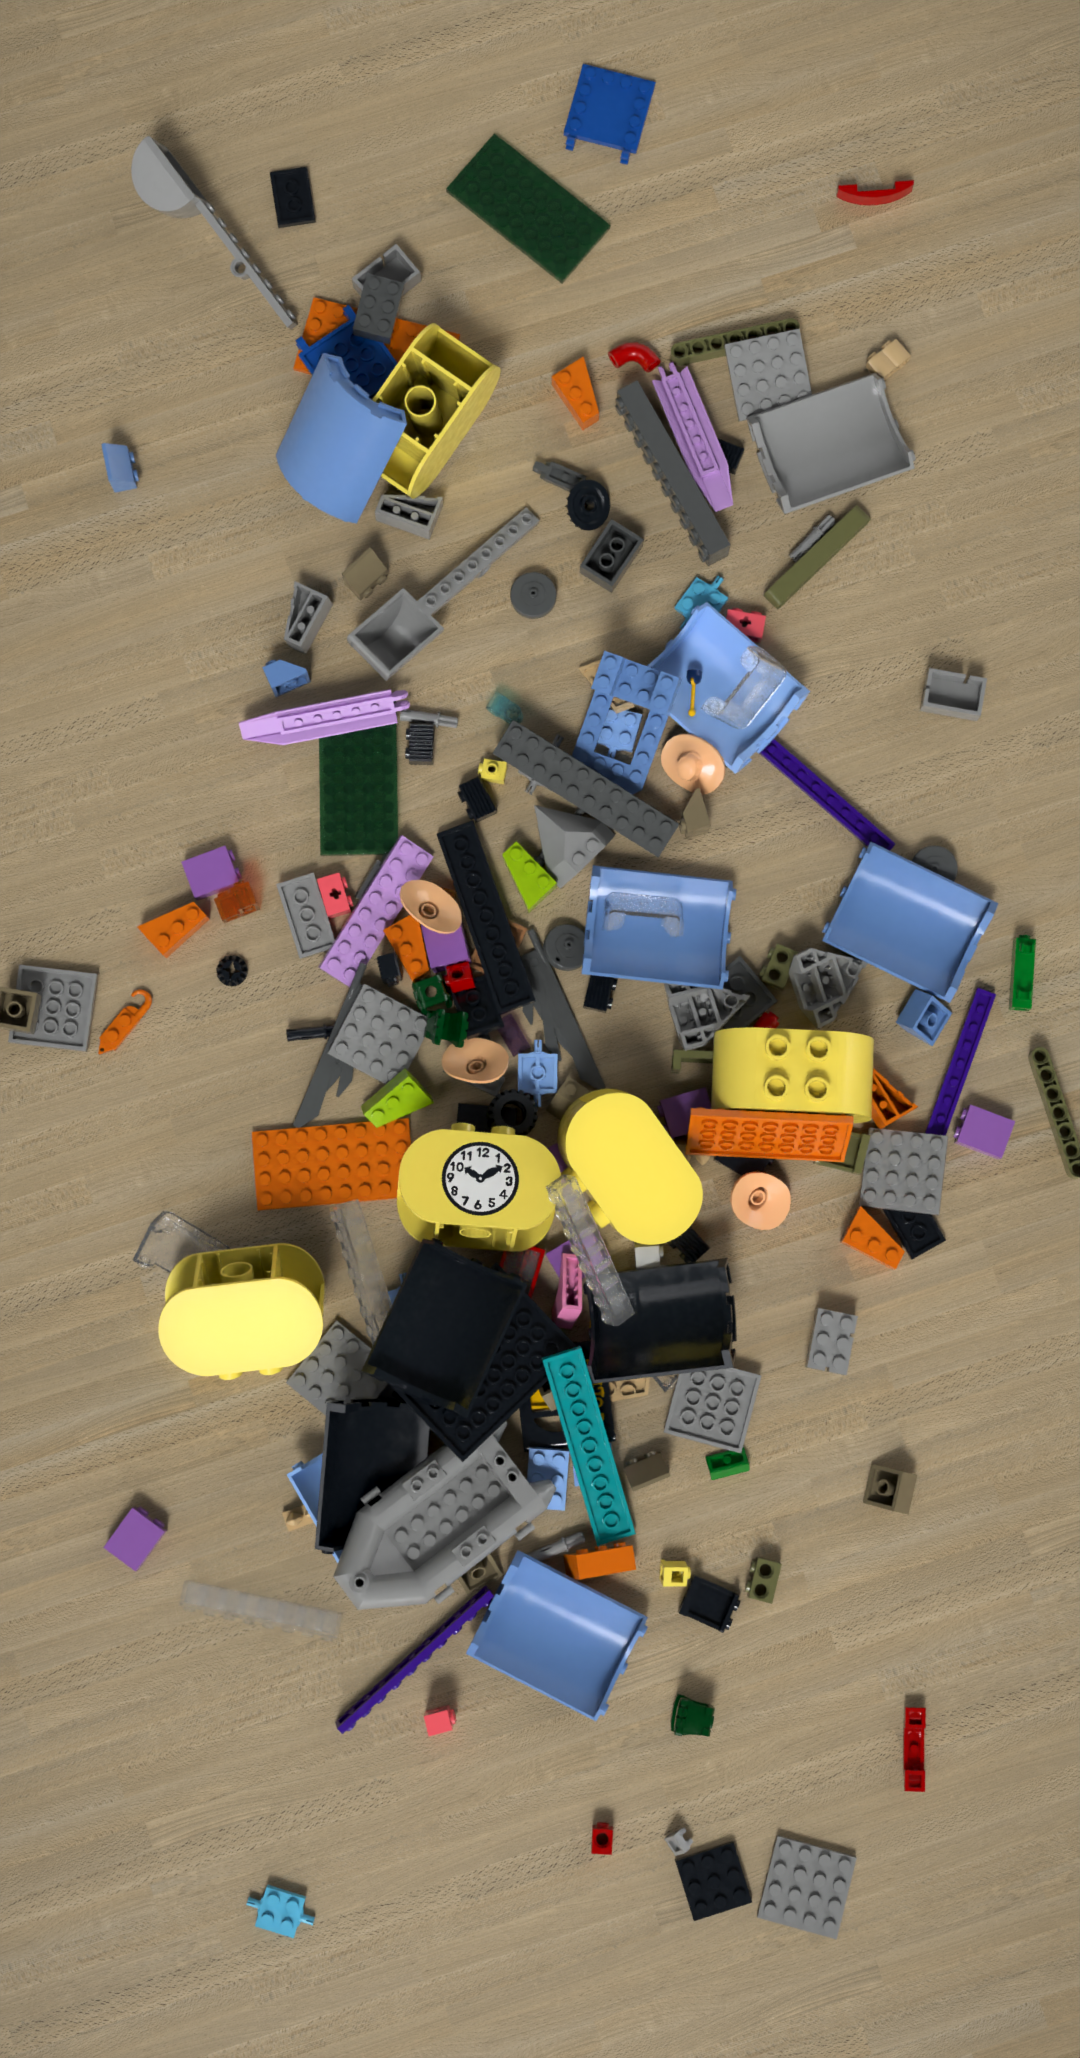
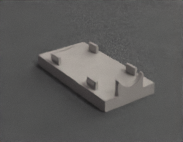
[276,872,335,959]

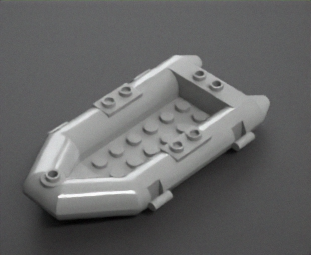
[333,1421,556,1610]

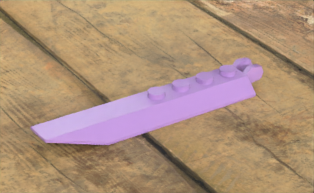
[652,362,733,512]
[239,689,410,745]

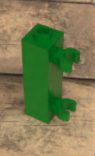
[1009,935,1036,1011]

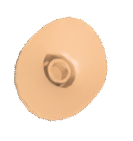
[661,733,726,795]
[399,880,462,934]
[442,1038,509,1083]
[730,1171,791,1230]

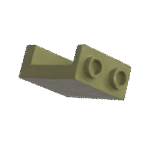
[671,1050,713,1074]
[813,1132,871,1175]

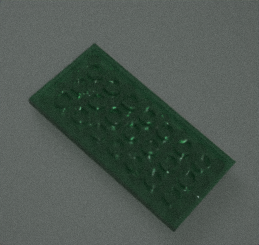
[446,133,611,284]
[319,701,398,856]

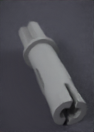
[789,515,835,563]
[400,709,458,728]
[527,1532,585,1562]

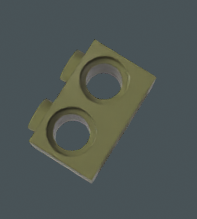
[759,943,799,991]
[745,1557,782,1604]

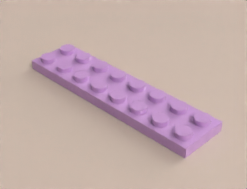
[318,835,434,988]

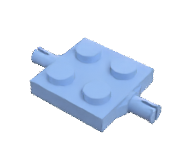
[597,707,643,759]
[518,1040,558,1107]

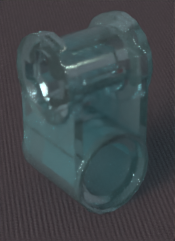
[485,692,523,724]

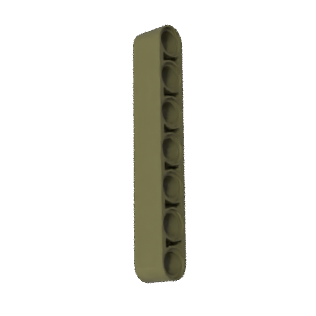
[670,318,800,366]
[764,505,871,610]
[1028,1047,1080,1179]

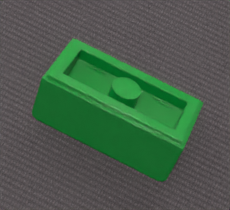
[705,1447,750,1480]

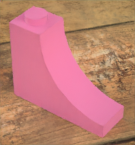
[552,1253,582,1329]

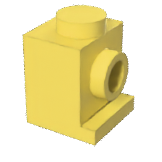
[478,759,507,784]
[659,1560,691,1587]

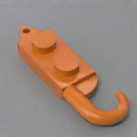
[98,989,152,1055]

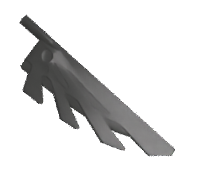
[521,929,606,1090]
[293,962,367,1128]

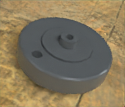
[510,572,556,619]
[912,845,958,882]
[543,924,585,971]

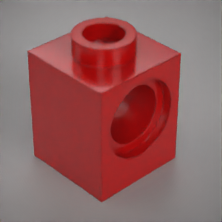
[444,961,475,993]
[591,1822,613,1855]

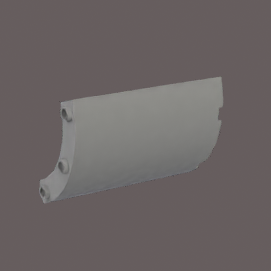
[746,373,916,514]

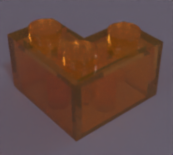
[214,881,261,924]

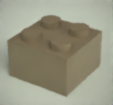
[0,987,42,1034]

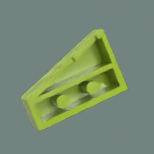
[502,841,557,913]
[361,1068,434,1128]

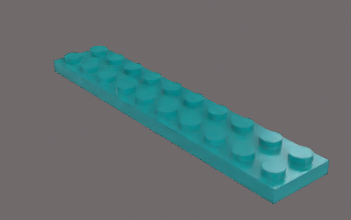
[542,1346,636,1546]

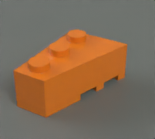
[552,356,599,430]
[137,901,210,958]
[383,915,430,982]
[872,1068,918,1130]
[840,1206,905,1270]
[563,1542,636,1580]

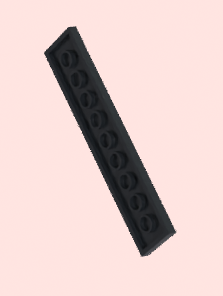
[437,820,536,1015]

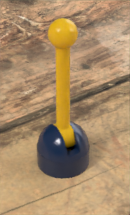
[686,669,702,717]

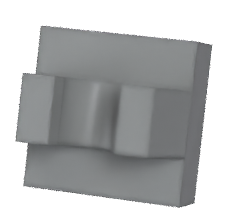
[664,1828,693,1856]

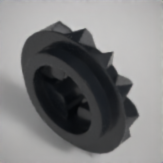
[216,955,248,986]

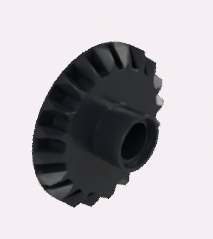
[565,480,610,531]

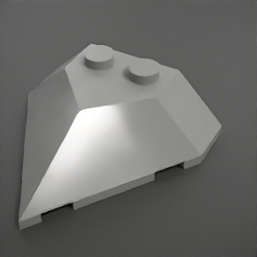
[534,805,615,889]
[789,948,868,1029]
[664,983,750,1051]

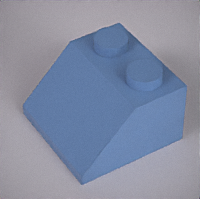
[101,443,139,493]
[262,660,311,697]
[896,989,952,1046]

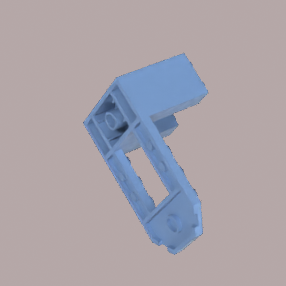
[572,650,682,794]

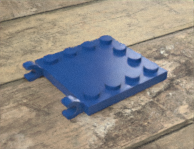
[564,64,656,165]
[295,305,398,399]

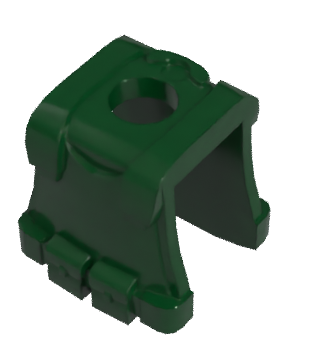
[412,973,452,1016]
[423,1009,469,1048]
[670,1694,715,1737]

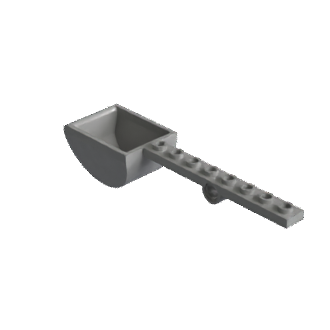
[131,136,297,330]
[347,508,540,681]

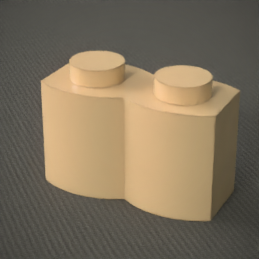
[866,339,911,381]

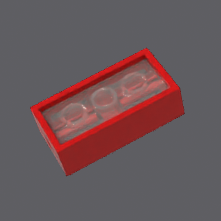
[499,1246,546,1299]

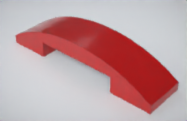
[836,180,914,206]
[903,1707,926,1792]

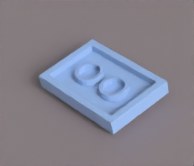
[527,1447,569,1511]

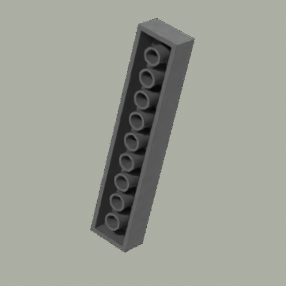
[615,380,731,566]
[493,720,679,858]

